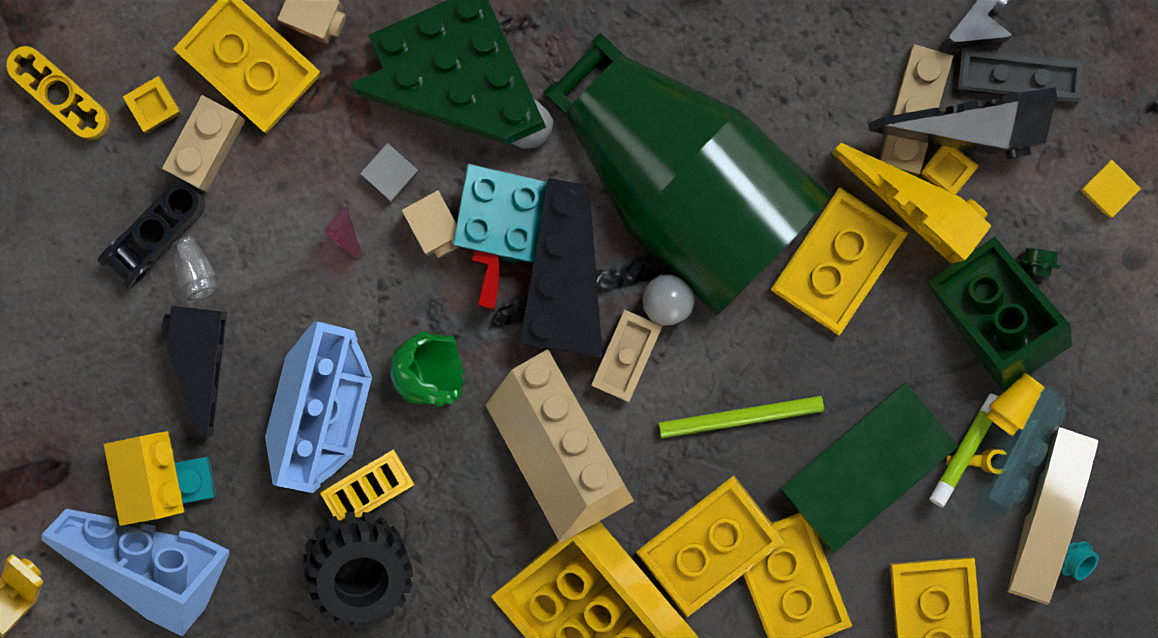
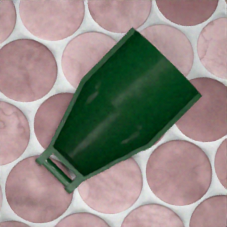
[542,33,831,315]

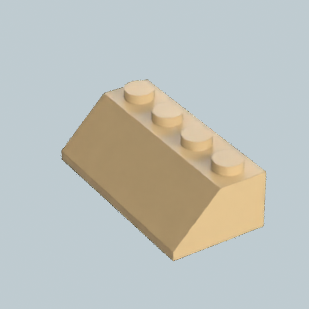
[486,349,634,543]

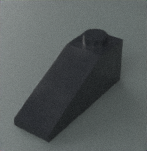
[162,306,227,436]

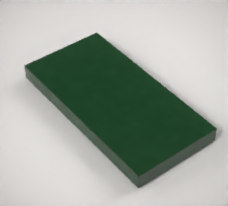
[779,383,959,553]

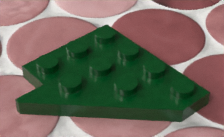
[351,0,546,145]

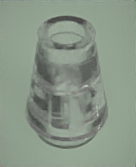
[171,236,219,301]

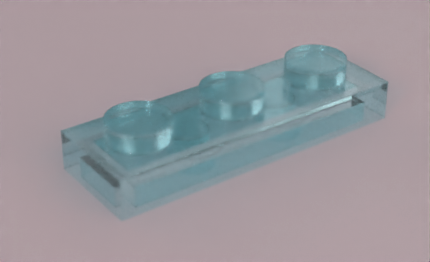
[988,386,1067,510]

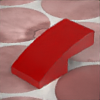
[472,250,500,310]

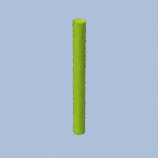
[659,396,824,439]

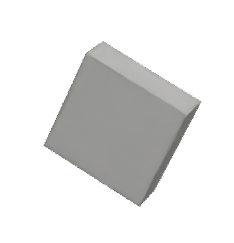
[360,143,419,202]

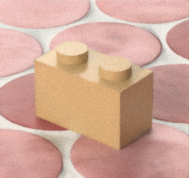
[162,95,246,192]

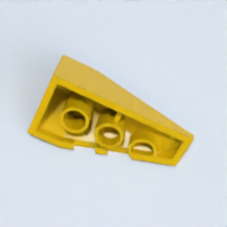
[831,143,991,264]

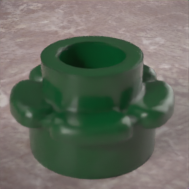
[1019,248,1061,276]

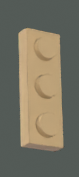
[879,44,954,175]

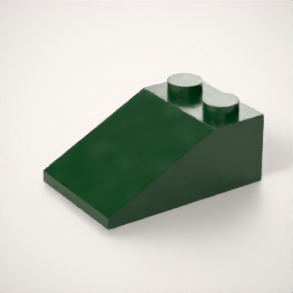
[927,236,1072,391]

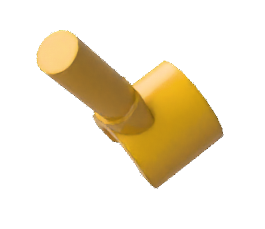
[946,449,1007,474]

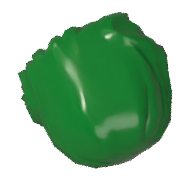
[390,331,464,407]

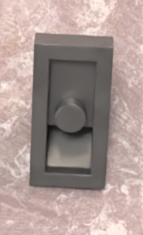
[942,0,1013,48]

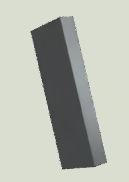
[956,48,1086,103]

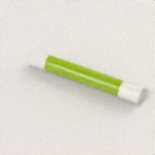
[929,393,999,507]

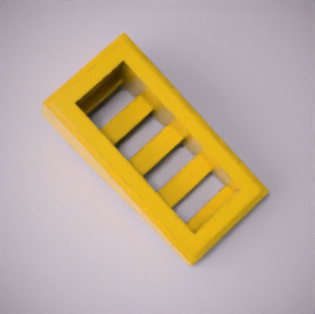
[320,449,415,521]

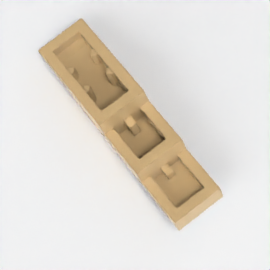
[1008,427,1098,605]

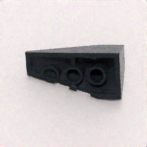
[868,87,1057,159]

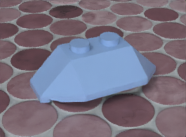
[265,321,372,493]

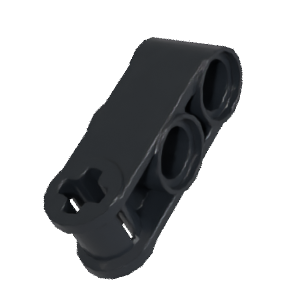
[98,182,205,290]

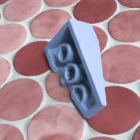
[42,509,229,636]

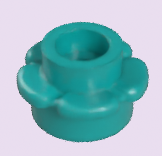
[1061,541,1099,580]

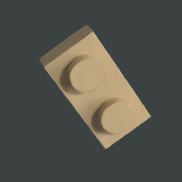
[591,310,662,402]

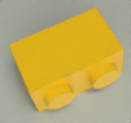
[103,431,184,526]

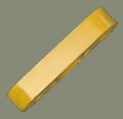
[7,46,110,140]

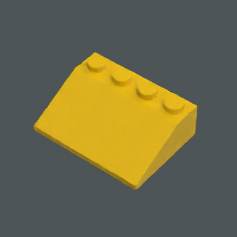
[491,521,699,638]

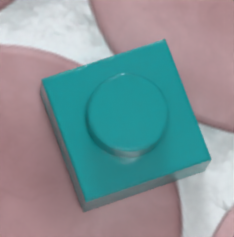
[175,456,216,503]

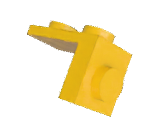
[0,554,43,638]

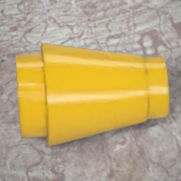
[986,373,1045,437]

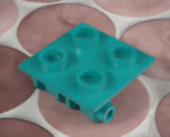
[453,164,547,263]

